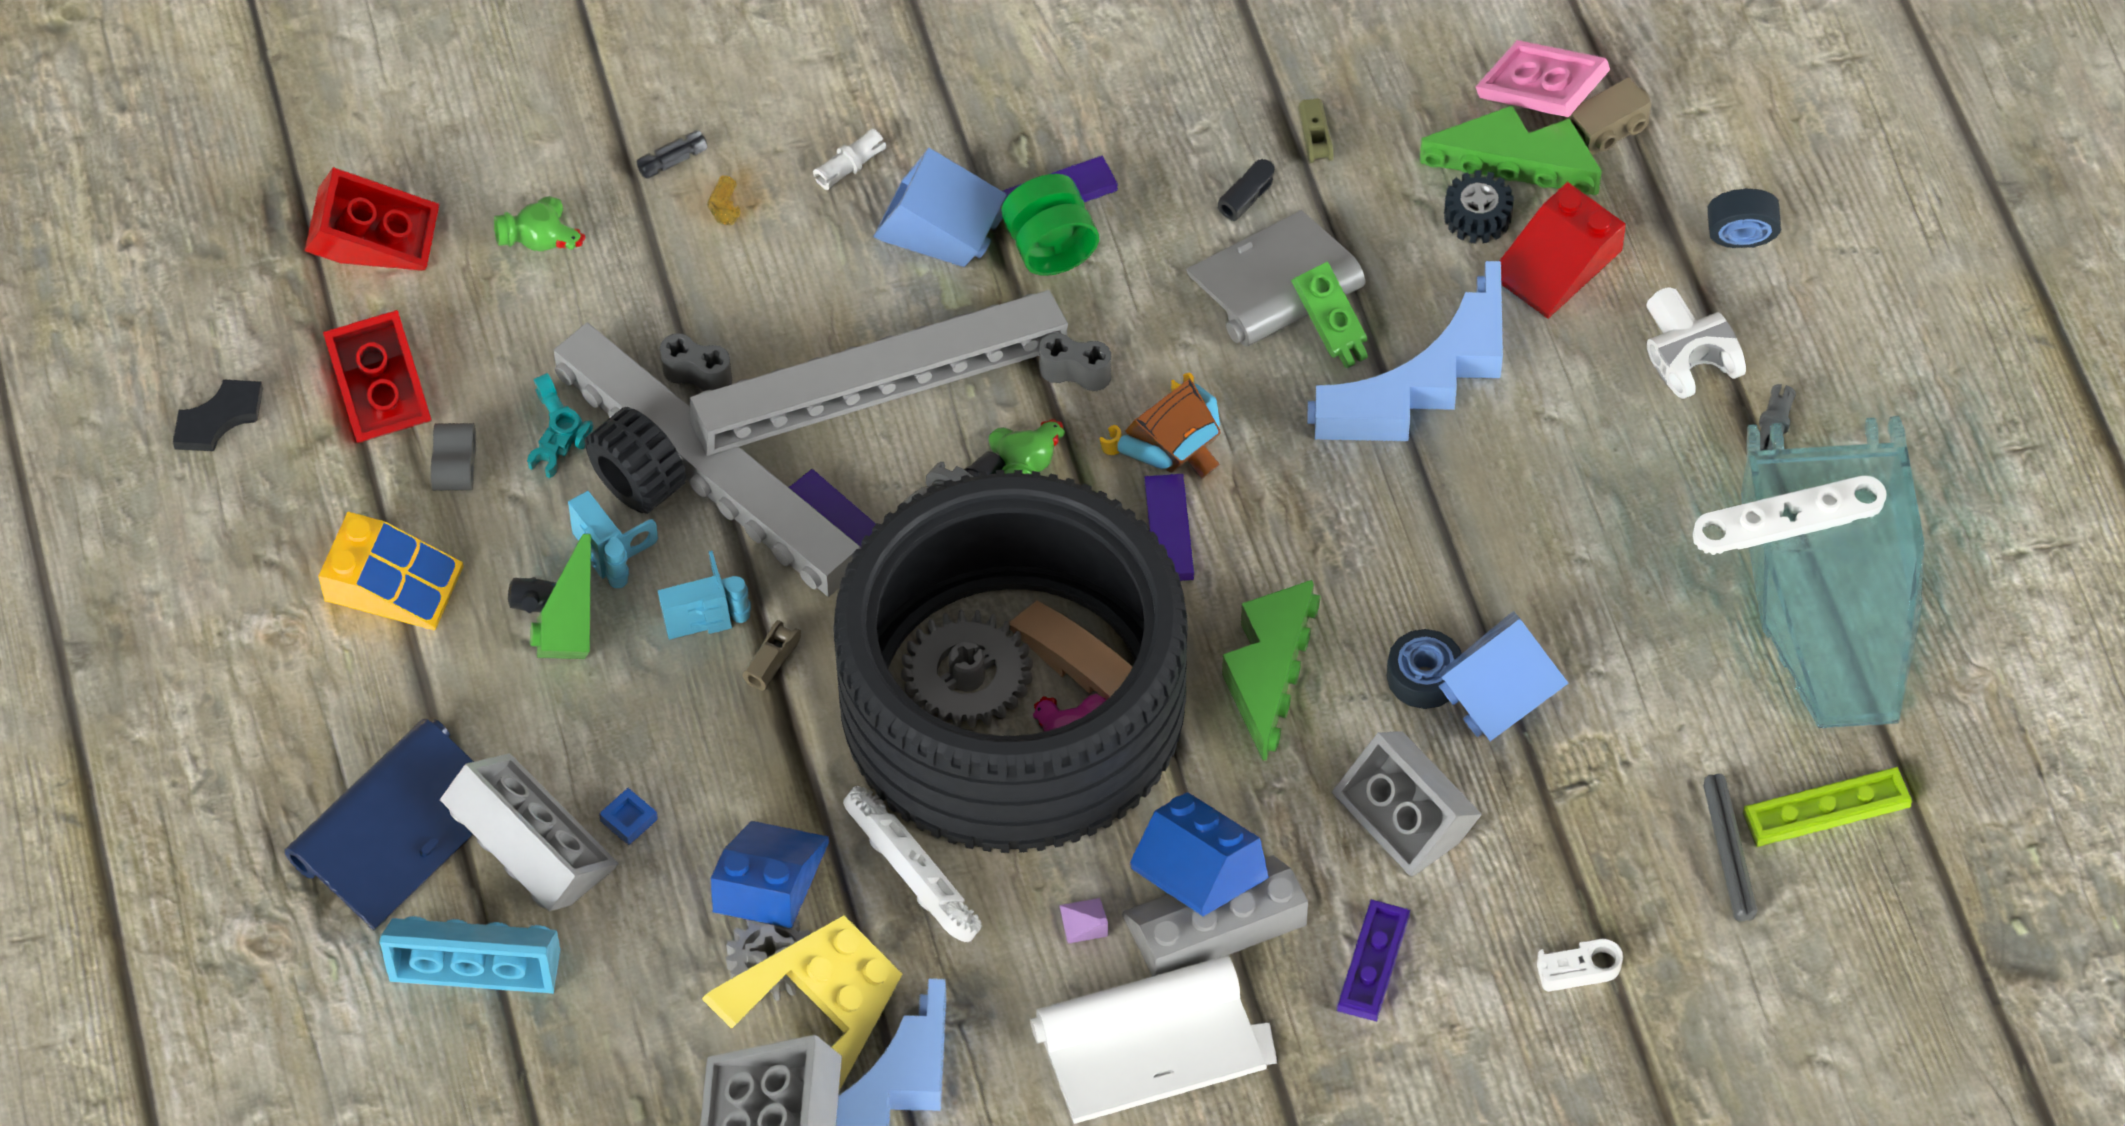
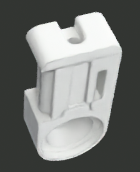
[1537,939,1623,991]

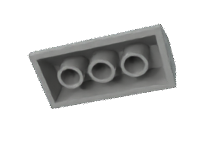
[440,753,619,912]
[1123,855,1308,976]

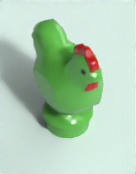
[494,196,586,251]
[988,419,1065,474]

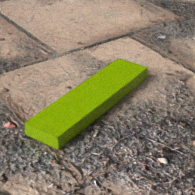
[1743,767,1912,847]

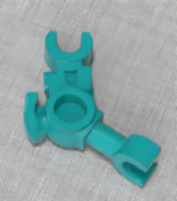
[527,373,594,478]

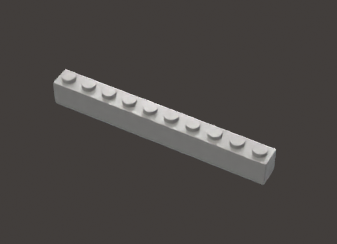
[690,290,1068,456]
[554,322,861,597]

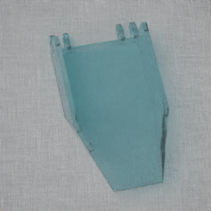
[1741,416,1924,728]

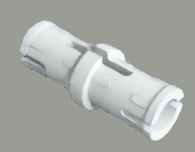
[813,129,886,190]

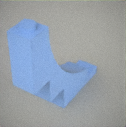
[1307,261,1503,441]
[836,979,946,1126]

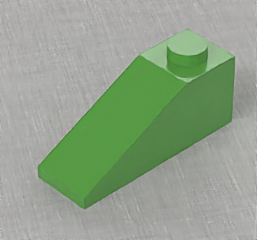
[530,534,591,659]

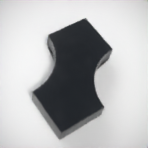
[173,379,263,451]

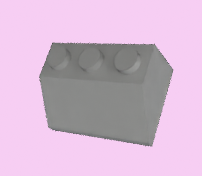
[1331,731,1482,876]

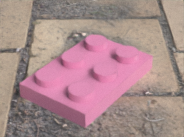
[1476,40,1610,117]

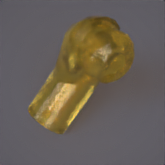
[707,175,741,226]

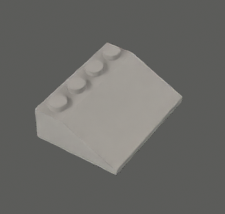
[700,1035,842,1126]

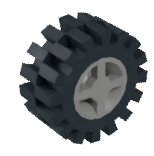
[1444,171,1514,244]

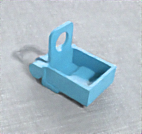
[568,491,658,588]
[657,550,751,640]

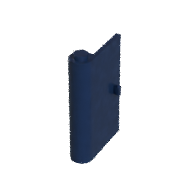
[284,718,474,931]

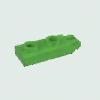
[1291,261,1368,368]

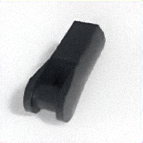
[1217,159,1275,221]

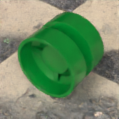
[1001,174,1100,276]

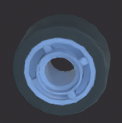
[1707,188,1781,248]
[1386,629,1462,709]

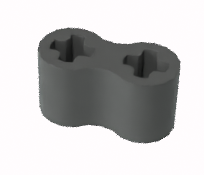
[660,333,732,391]
[1039,333,1111,391]
[431,423,476,491]

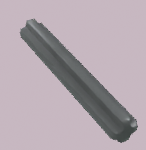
[1703,773,1757,922]

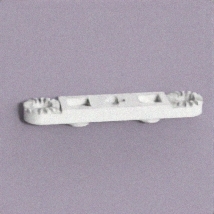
[1693,476,1886,555]
[843,786,982,942]

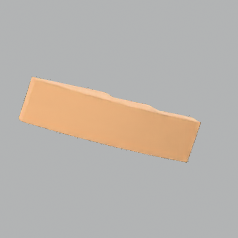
[1009,600,1132,700]

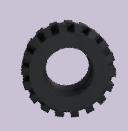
[585,407,686,514]

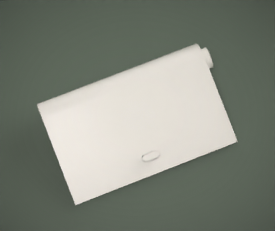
[1030,955,1267,1124]

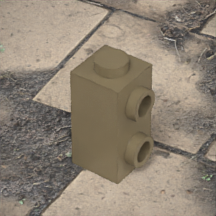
[1567,77,1652,155]

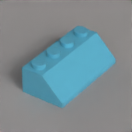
[380,916,561,994]

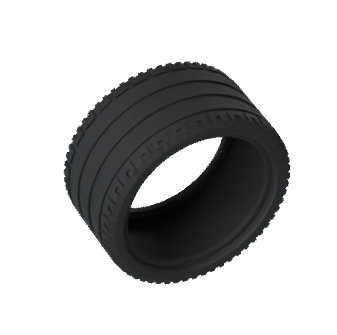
[833,470,1188,853]

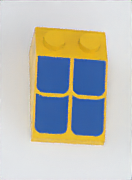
[318,512,464,630]

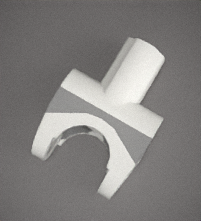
[1646,287,1746,399]

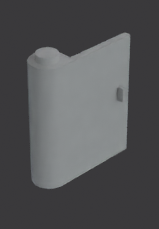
[1186,210,1365,347]

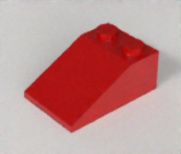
[305,167,440,271]
[1499,182,1626,319]
[323,310,432,444]

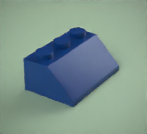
[1130,792,1269,916]

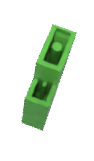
[1419,106,1602,195]
[1222,580,1321,761]

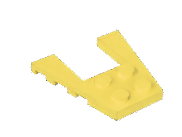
[702,915,903,1091]

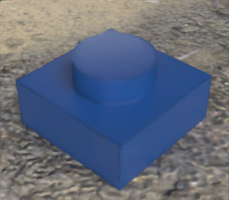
[599,788,658,846]

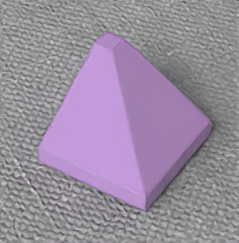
[1060,898,1108,944]

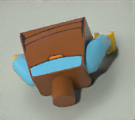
[1099,372,1221,479]

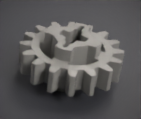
[726,919,811,1001]

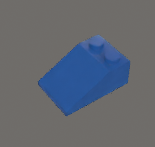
[711,821,829,929]

